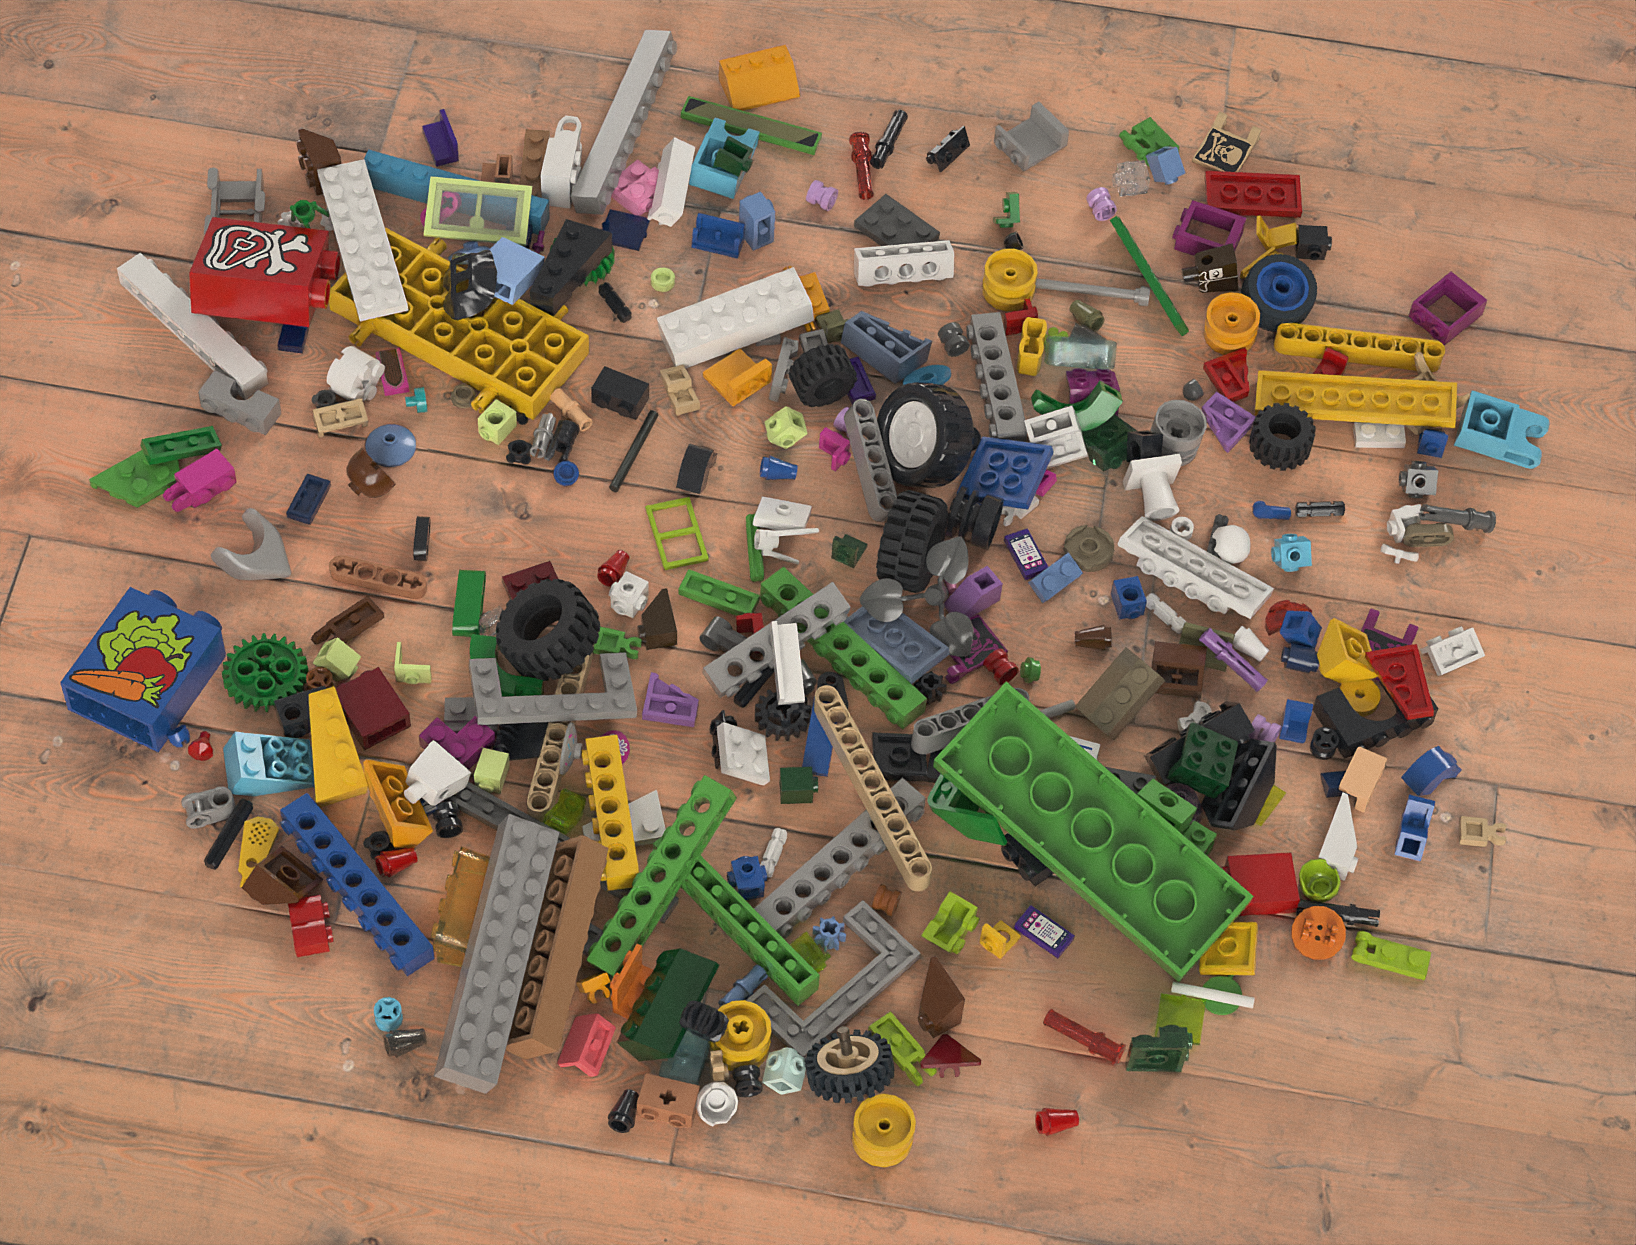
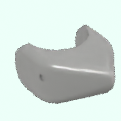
[211,508,291,580]

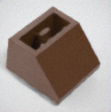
[296,129,341,196]
[1151,641,1207,698]

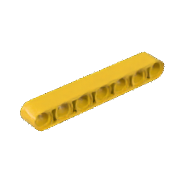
[1273,323,1445,372]

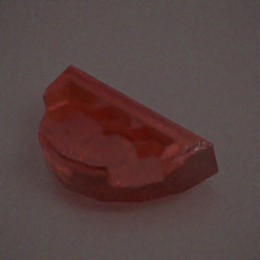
[1265,600,1313,636]

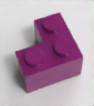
[419,716,496,770]

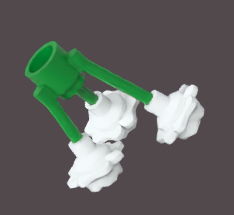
[278,200,333,231]

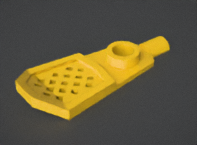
[238,816,279,887]

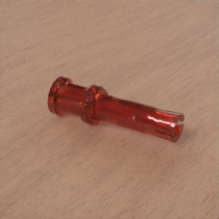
[849,132,874,200]
[1043,1009,1126,1067]

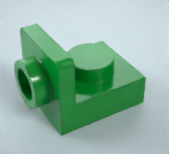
[993,192,1020,228]

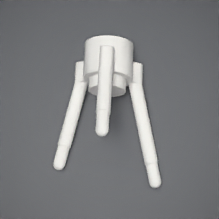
[754,528,819,565]

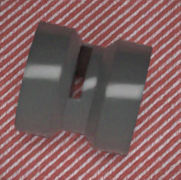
[938,322,970,357]

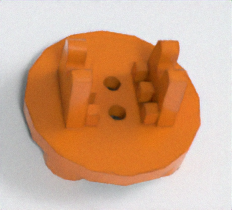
[1291,906,1346,960]

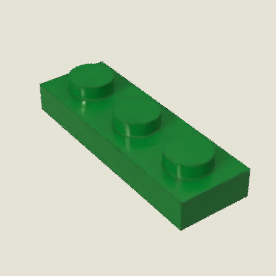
[140,426,222,465]

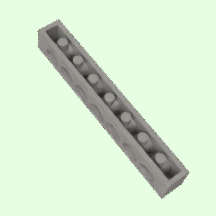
[754,778,926,939]

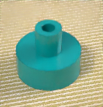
[405,387,427,413]

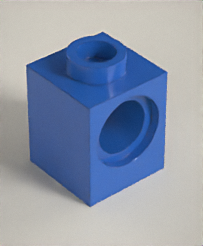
[1111,576,1147,620]
[1280,611,1322,648]

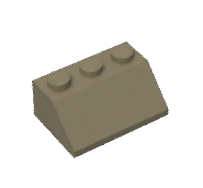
[1075,647,1165,740]

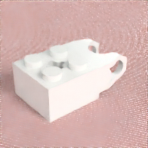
[541,116,582,209]

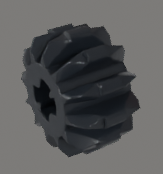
[679,1000,729,1042]

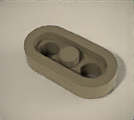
[1403,523,1454,547]

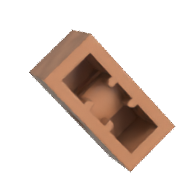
[637,1073,700,1128]

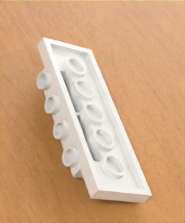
[1118,516,1274,619]

